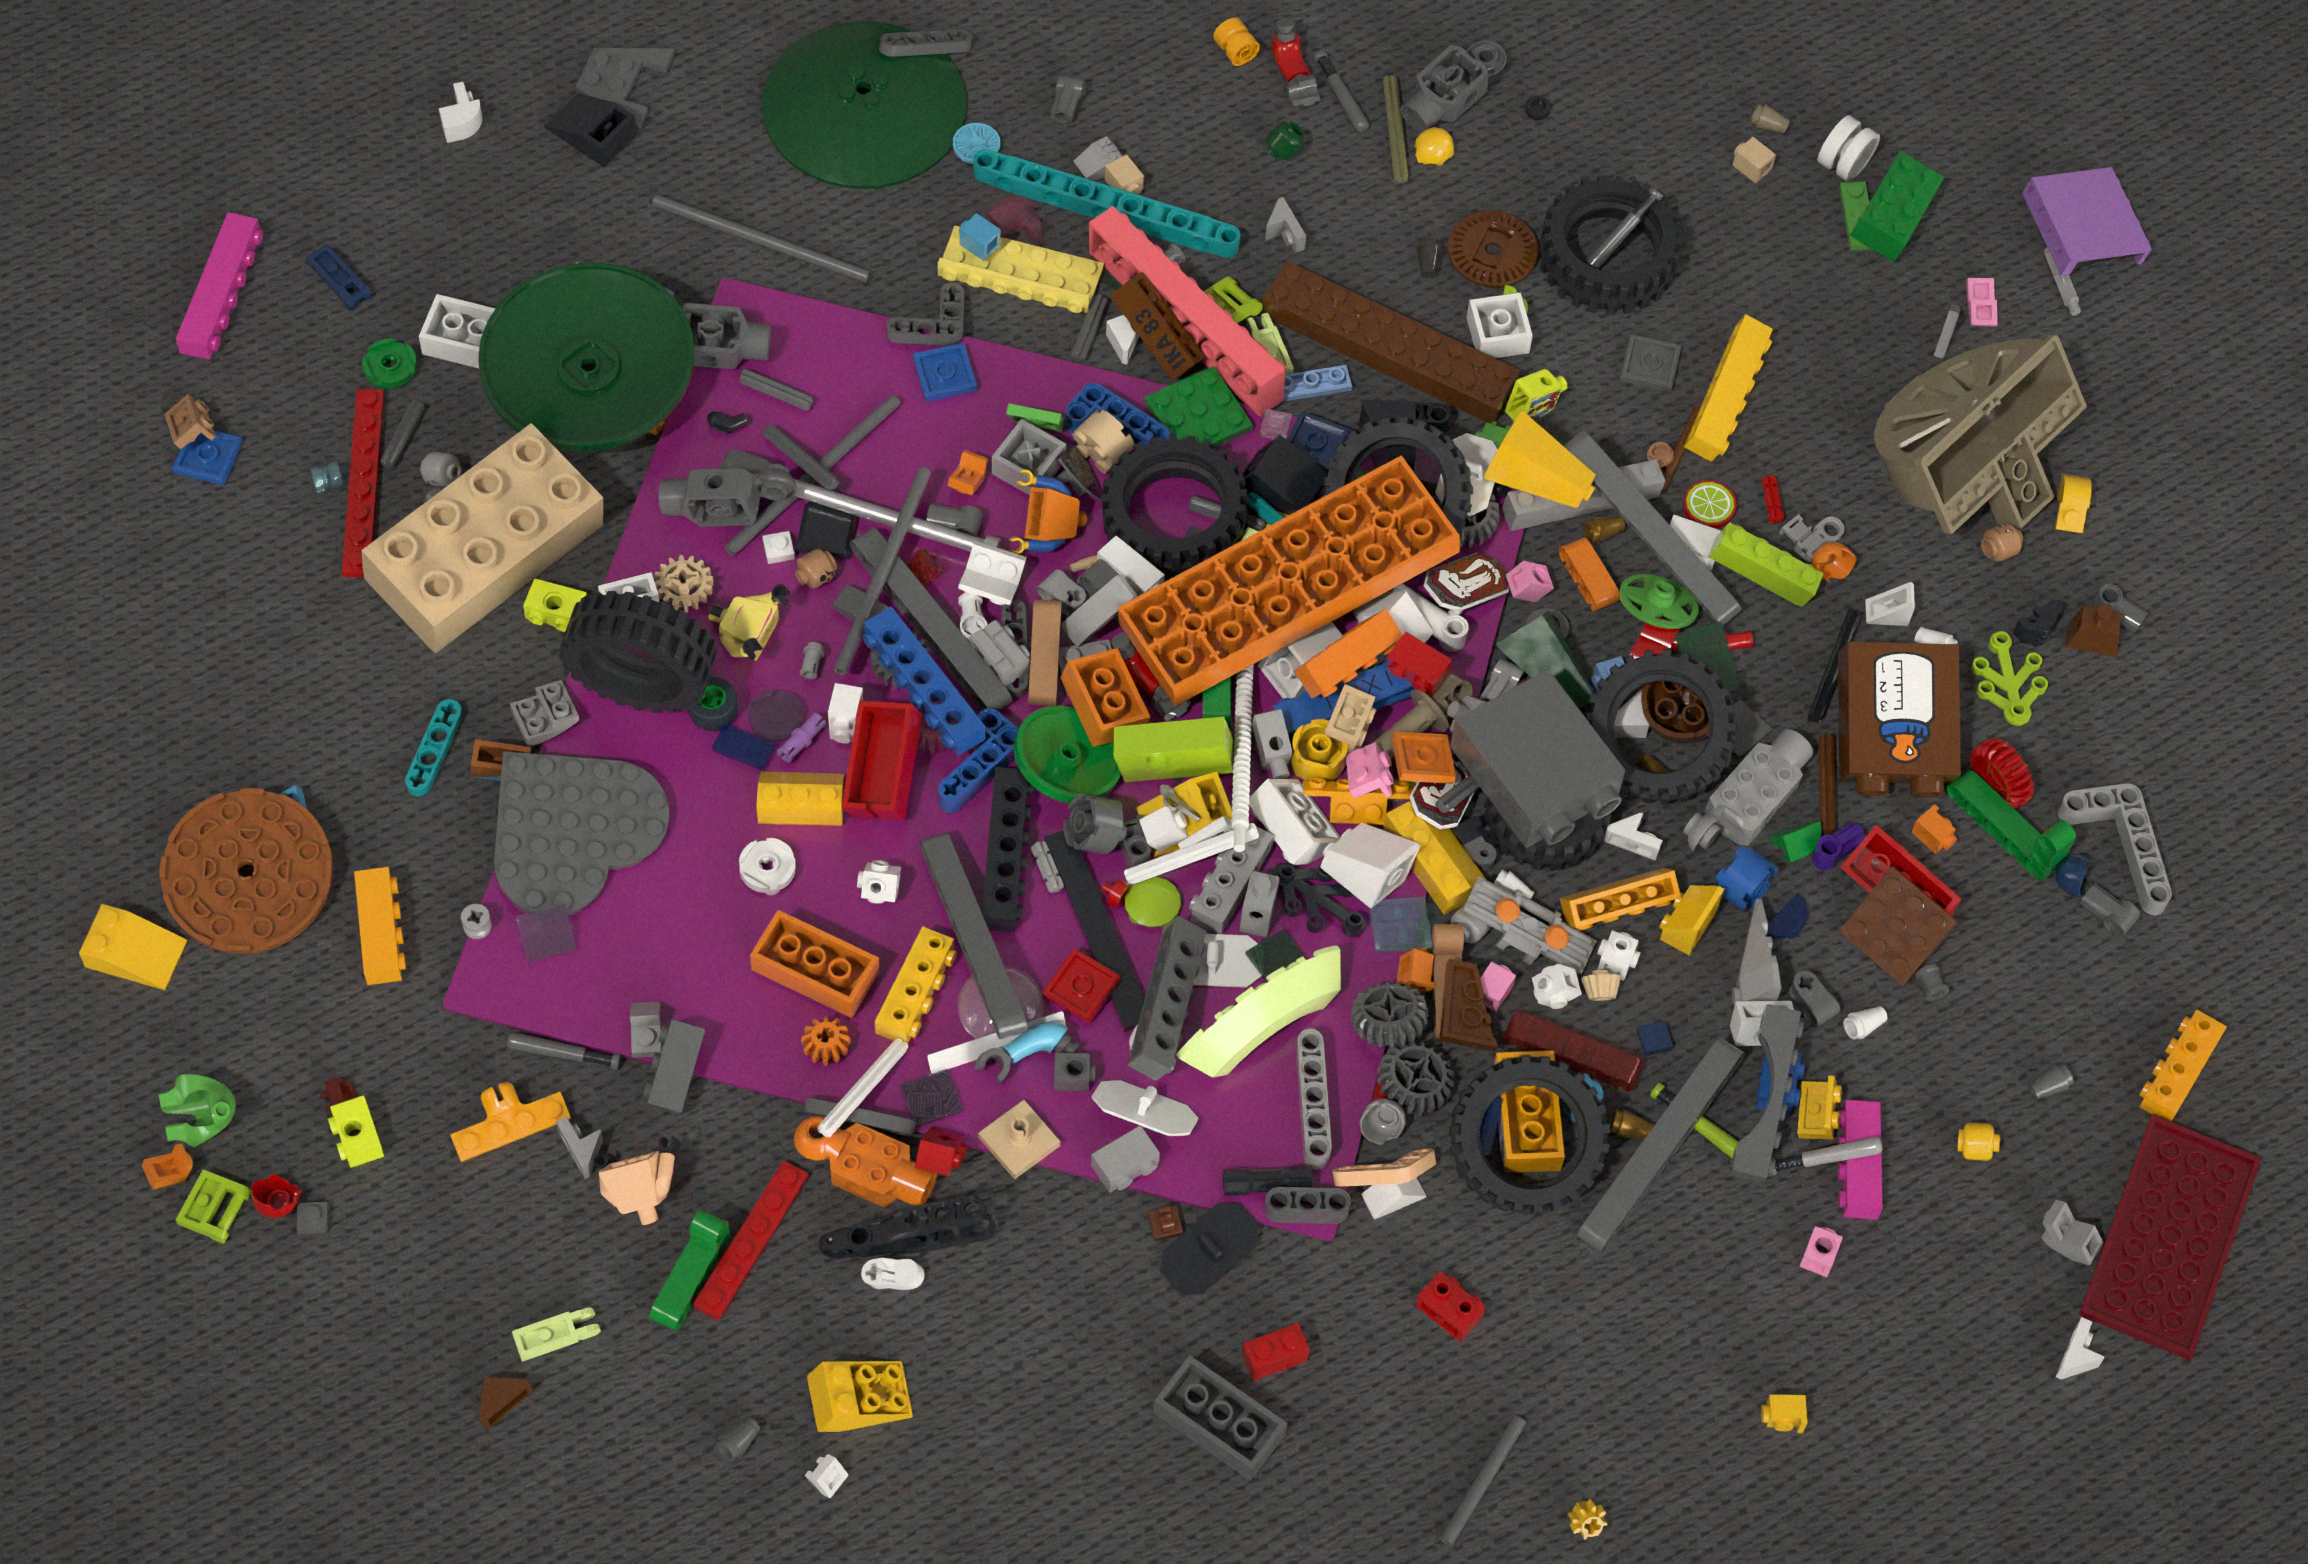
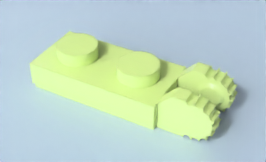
[1246,313,1294,374]
[512,1307,601,1362]

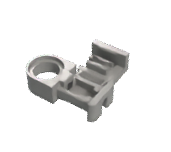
[1779,514,1844,563]

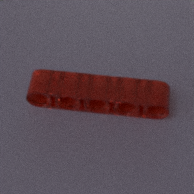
[1502,1012,1644,1092]

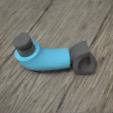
[974,1022,1080,1084]

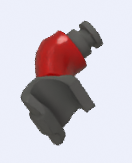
[1272,18,1321,107]
[1111,632,1191,722]

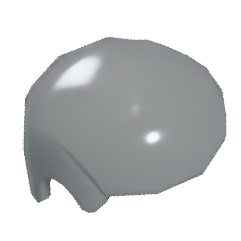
[1359,1098,1406,1145]

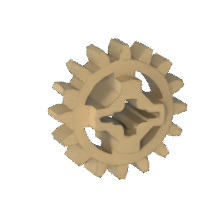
[654,555,714,612]

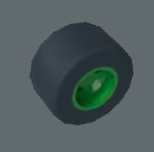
[688,677,738,731]

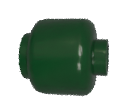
[1266,121,1304,160]

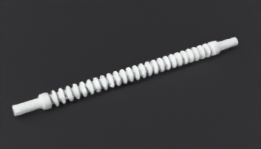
[1231,664,1254,852]

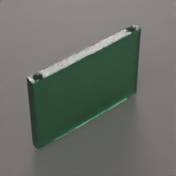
[1675,622,1741,693]

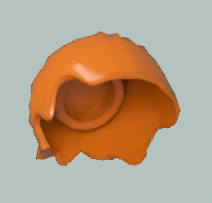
[1812,541,1856,582]

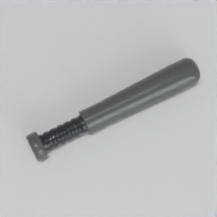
[1313,50,1369,133]
[1584,186,1663,269]
[507,1032,622,1070]

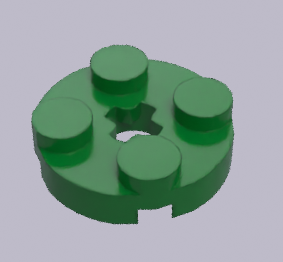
[362,338,417,389]

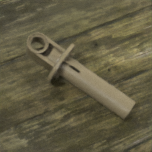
[1371,673,1473,760]

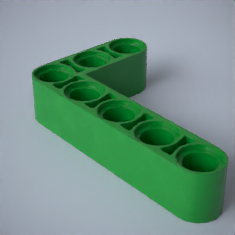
[1946,770,2076,881]

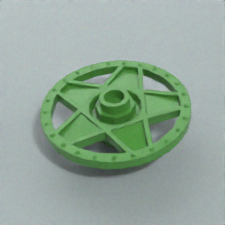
[1619,574,1699,629]

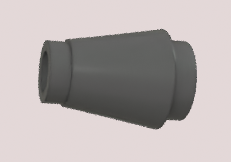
[2028,1063,2074,1100]
[716,1417,760,1461]

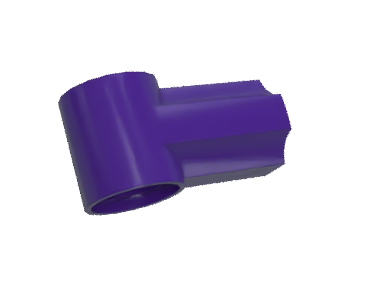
[1812,822,1866,871]

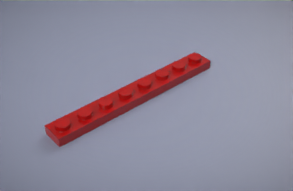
[342,389,384,577]

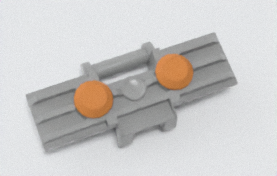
[1462,876,1596,975]

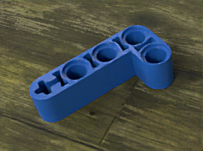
[1065,383,1170,446]
[938,708,1018,813]

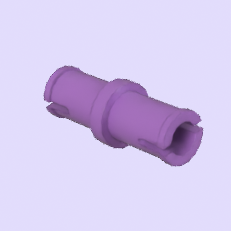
[777,713,826,763]

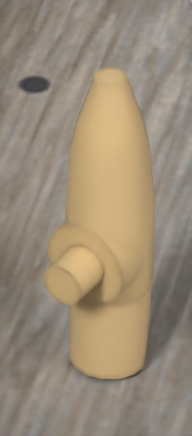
[1070,555,1097,573]

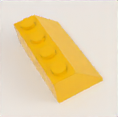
[1383,801,1486,915]

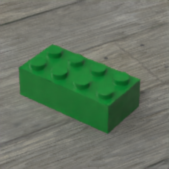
[1850,151,1944,262]

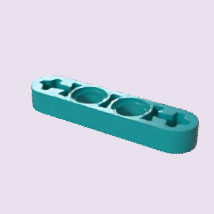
[405,699,463,797]

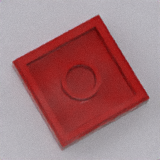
[1042,948,1122,1024]

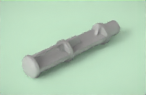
[2044,247,2081,316]

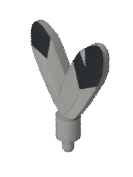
[1160,784,1201,821]

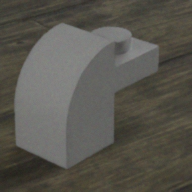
[2041,1200,2104,1266]

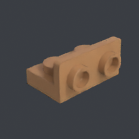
[164,394,216,449]

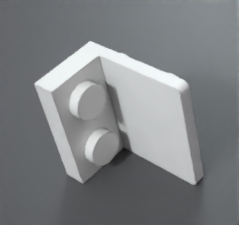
[958,541,1027,605]

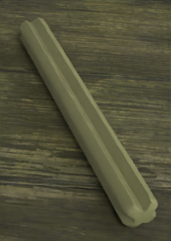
[1383,75,1408,183]

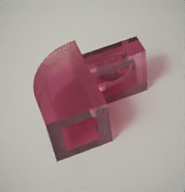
[985,196,1043,245]

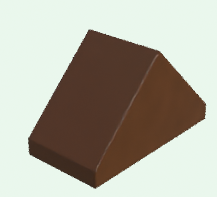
[479,1377,533,1431]

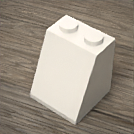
[1258,622,1342,699]
[1320,823,1420,908]

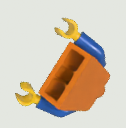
[1009,470,1087,554]

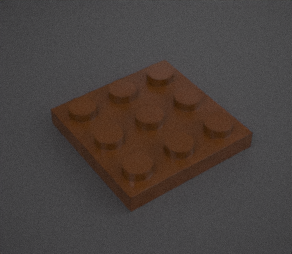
[1839,866,1959,986]

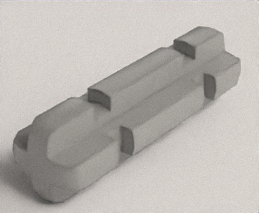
[1031,841,1064,893]

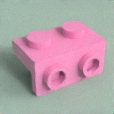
[1346,742,1394,798]

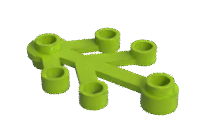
[1971,631,2048,726]

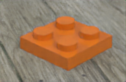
[1391,731,1456,784]

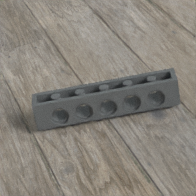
[1127,916,1207,1081]

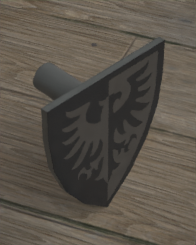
[1054,445,1103,502]

